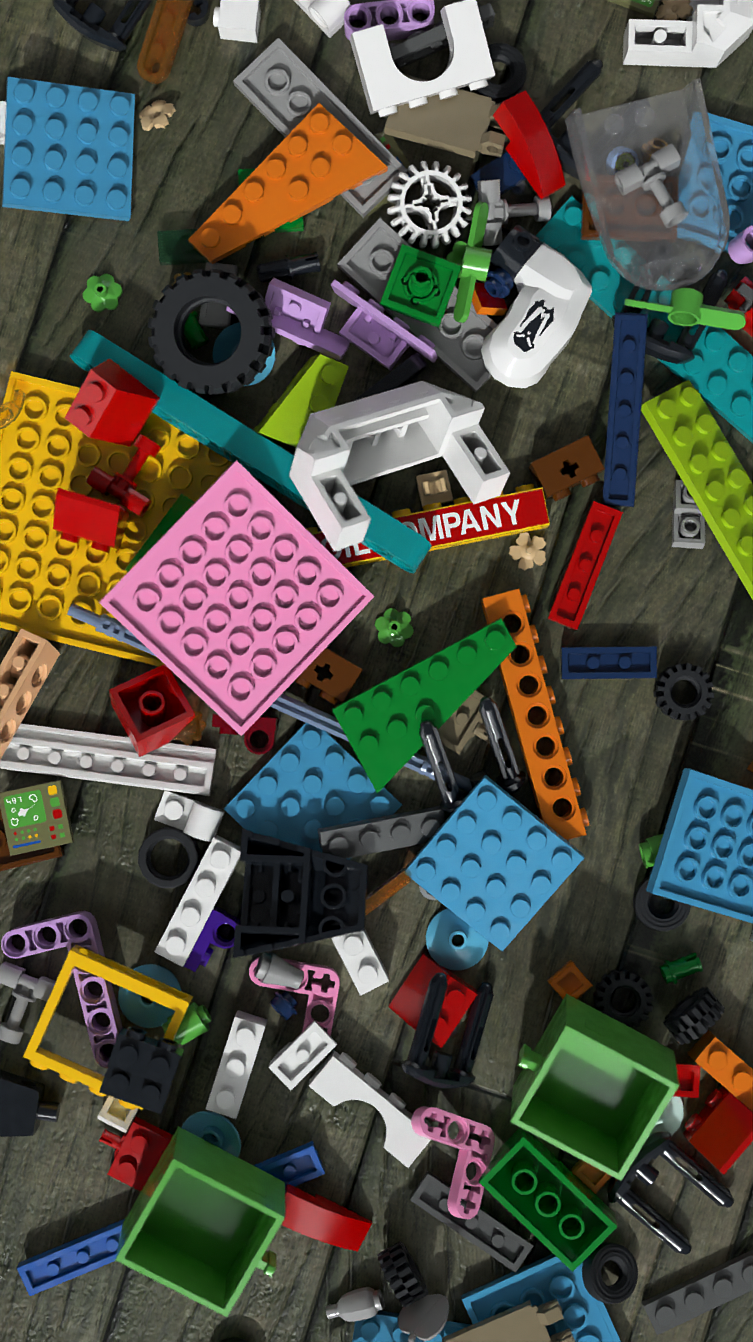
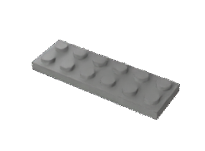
[233,37,408,218]
[337,218,497,393]

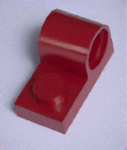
[212,714,278,755]

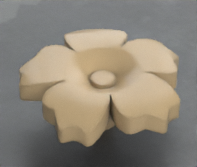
[655,0,693,20]
[139,100,176,131]
[509,532,546,571]

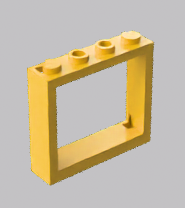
[23,944,193,1110]

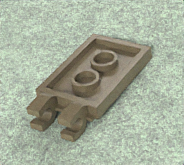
[384,73,506,159]
[442,1299,575,1342]

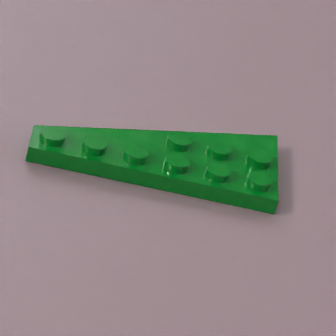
[332,618,517,794]

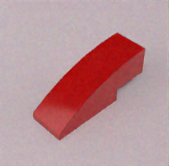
[492,90,566,200]
[281,1183,372,1252]

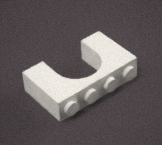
[349,0,495,117]

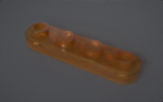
[137,0,193,84]

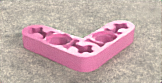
[249,956,340,1036]
[411,1106,495,1219]

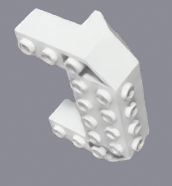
[623,0,753,68]
[289,381,510,551]

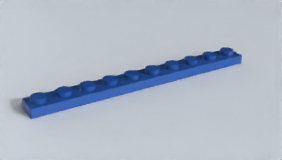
[17,1141,325,1296]

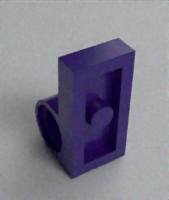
[184,906,241,972]

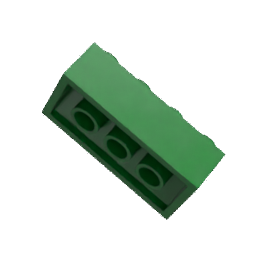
[479,1127,618,1272]

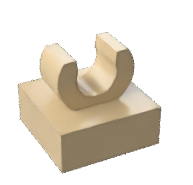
[416,470,453,508]

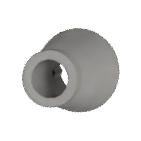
[254,953,304,989]

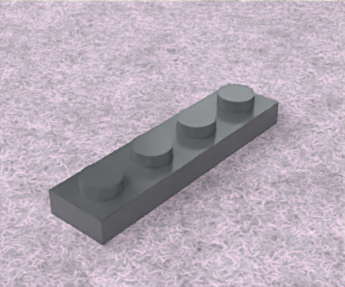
[389,3,495,69]
[318,806,445,859]
[410,1170,533,1272]
[642,1250,753,1335]

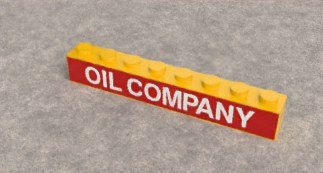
[306,484,550,568]

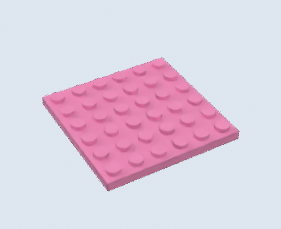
[99,460,374,736]

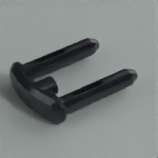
[52,0,152,52]
[540,58,649,181]
[612,240,728,364]
[419,696,526,814]
[401,972,494,1088]
[607,1132,734,1255]

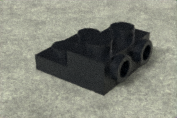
[99,1027,184,1114]

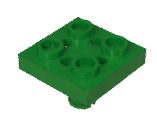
[380,244,462,328]

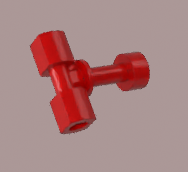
[86,434,162,517]

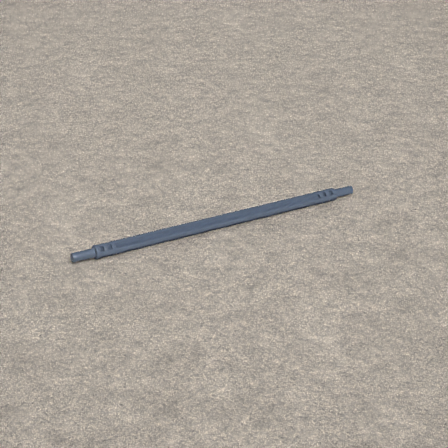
[67,603,472,792]

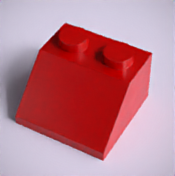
[64,358,160,447]
[53,488,130,553]
[109,664,195,757]
[388,954,478,1048]
[683,1086,753,1174]

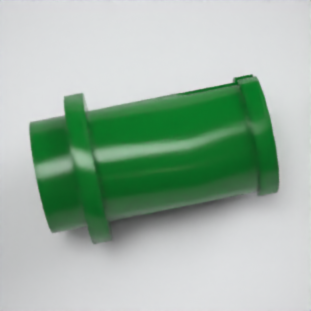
[184,311,209,350]
[659,952,703,985]

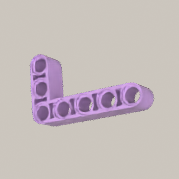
[344,0,435,41]
[1,911,123,1068]

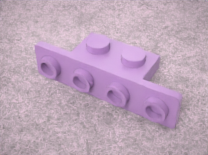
[226,277,350,361]
[331,279,438,371]

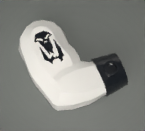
[481,225,592,388]

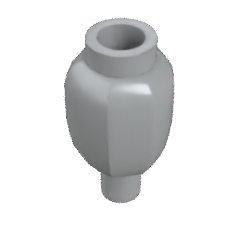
[325,1287,385,1322]

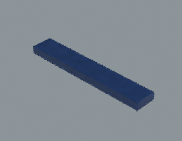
[602,312,648,507]

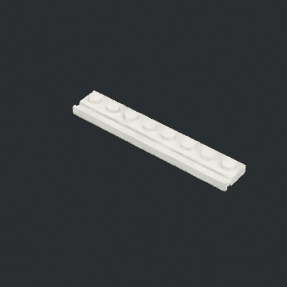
[0,723,217,796]

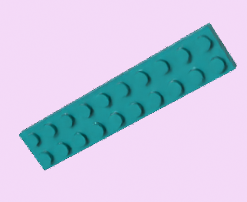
[536,196,753,443]

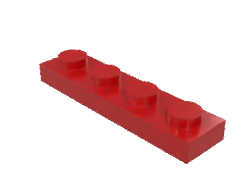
[547,501,623,630]

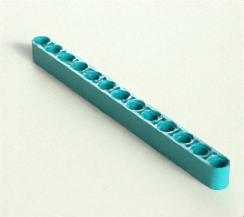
[70,330,432,573]

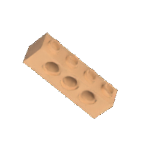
[0,629,60,759]

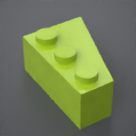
[253,354,349,452]

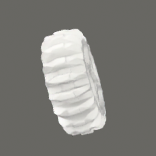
[387,161,472,249]

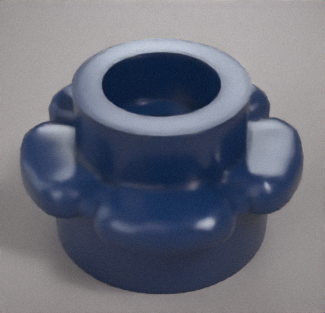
[484,268,514,298]
[269,991,298,1020]

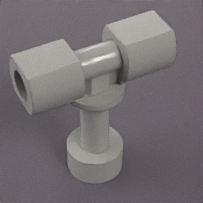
[614,143,689,228]
[477,179,551,246]
[0,961,56,1044]

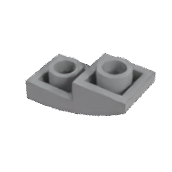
[672,480,705,549]

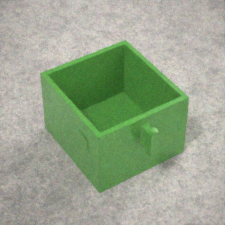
[510,994,679,1181]
[115,1126,285,1317]

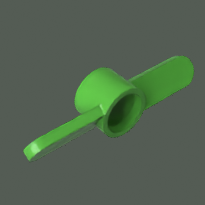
[454,202,492,323]
[624,288,746,330]

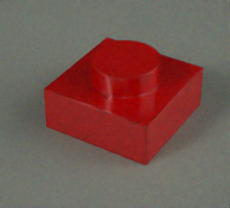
[673,1063,701,1098]

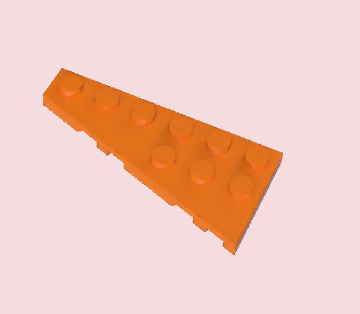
[188,103,388,264]

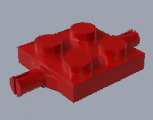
[99,1117,173,1191]

